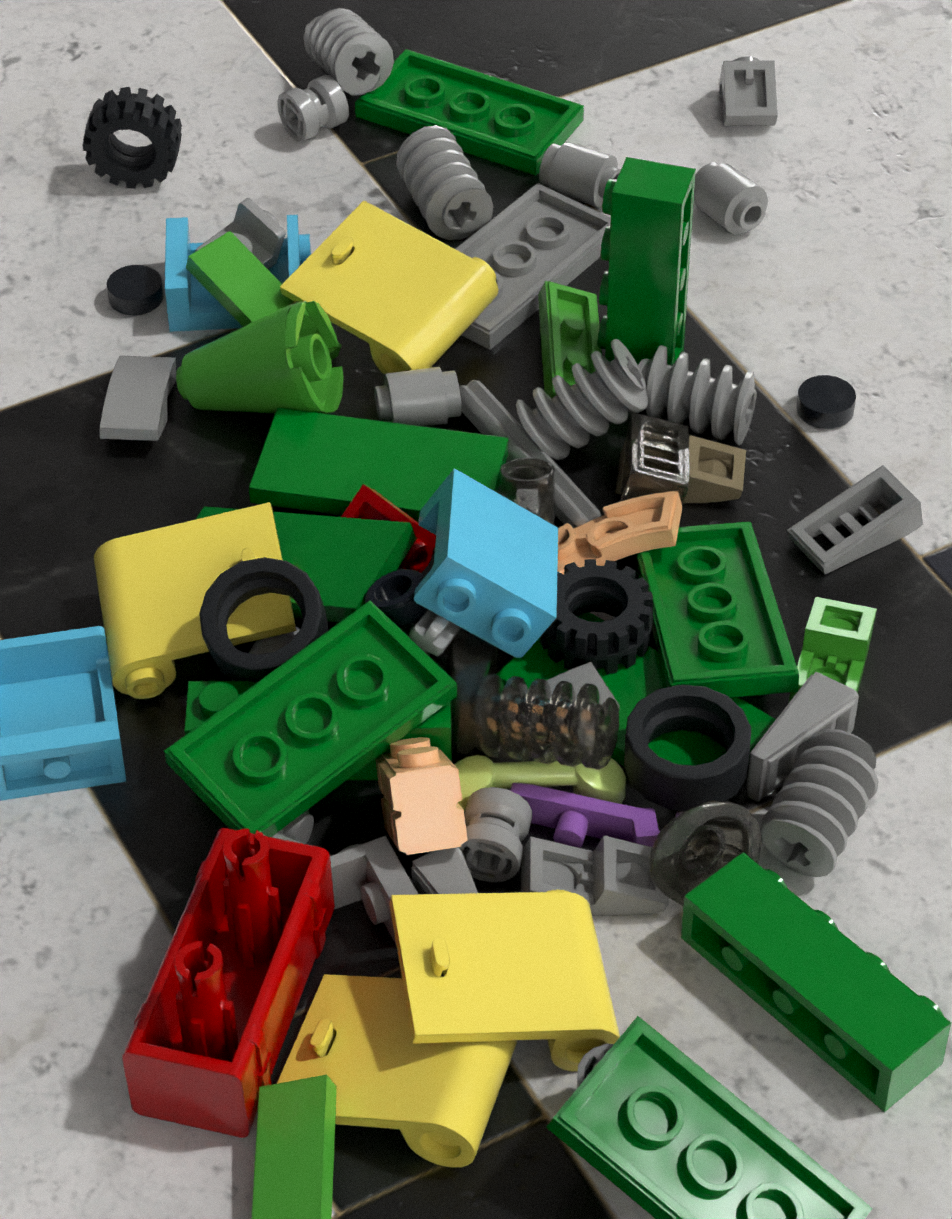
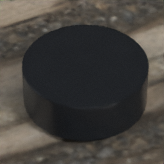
[107,265,164,315]
[796,375,856,429]
[365,569,428,627]

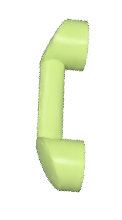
[454,750,626,812]

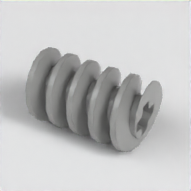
[303,8,394,96]
[396,125,494,240]
[516,339,648,460]
[628,345,757,445]
[759,729,878,877]

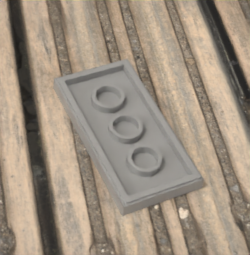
[456,183,611,350]

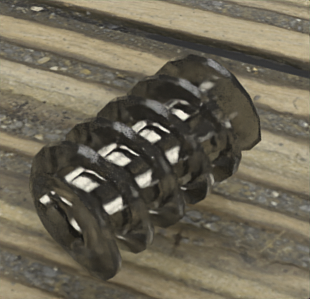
[472,673,619,770]

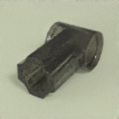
[500,458,555,525]

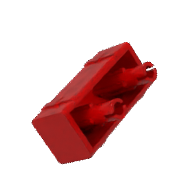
[122,828,335,1138]

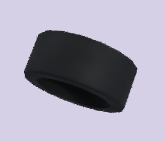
[199,557,328,682]
[624,685,751,812]

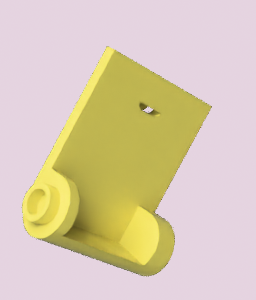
[280,200,499,374]
[94,502,297,699]
[389,890,620,1072]
[277,974,518,1168]

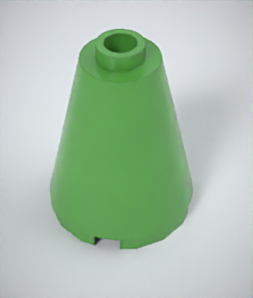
[176,301,344,414]

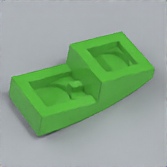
[788,597,877,704]

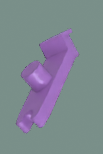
[510,782,664,849]

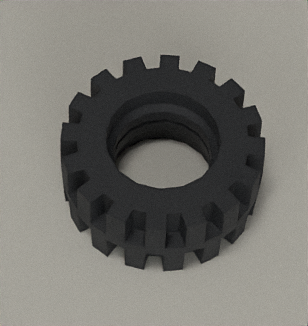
[82,87,182,189]
[540,559,653,675]

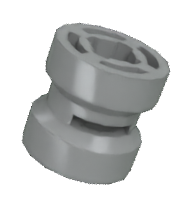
[277,75,349,142]
[459,787,532,882]

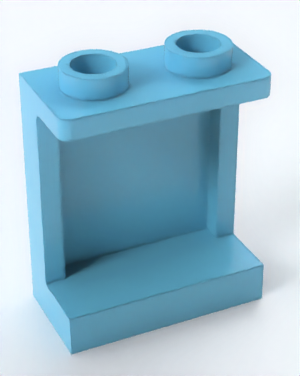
[165,214,311,332]
[414,468,558,658]
[0,626,126,801]

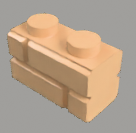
[376,738,468,855]

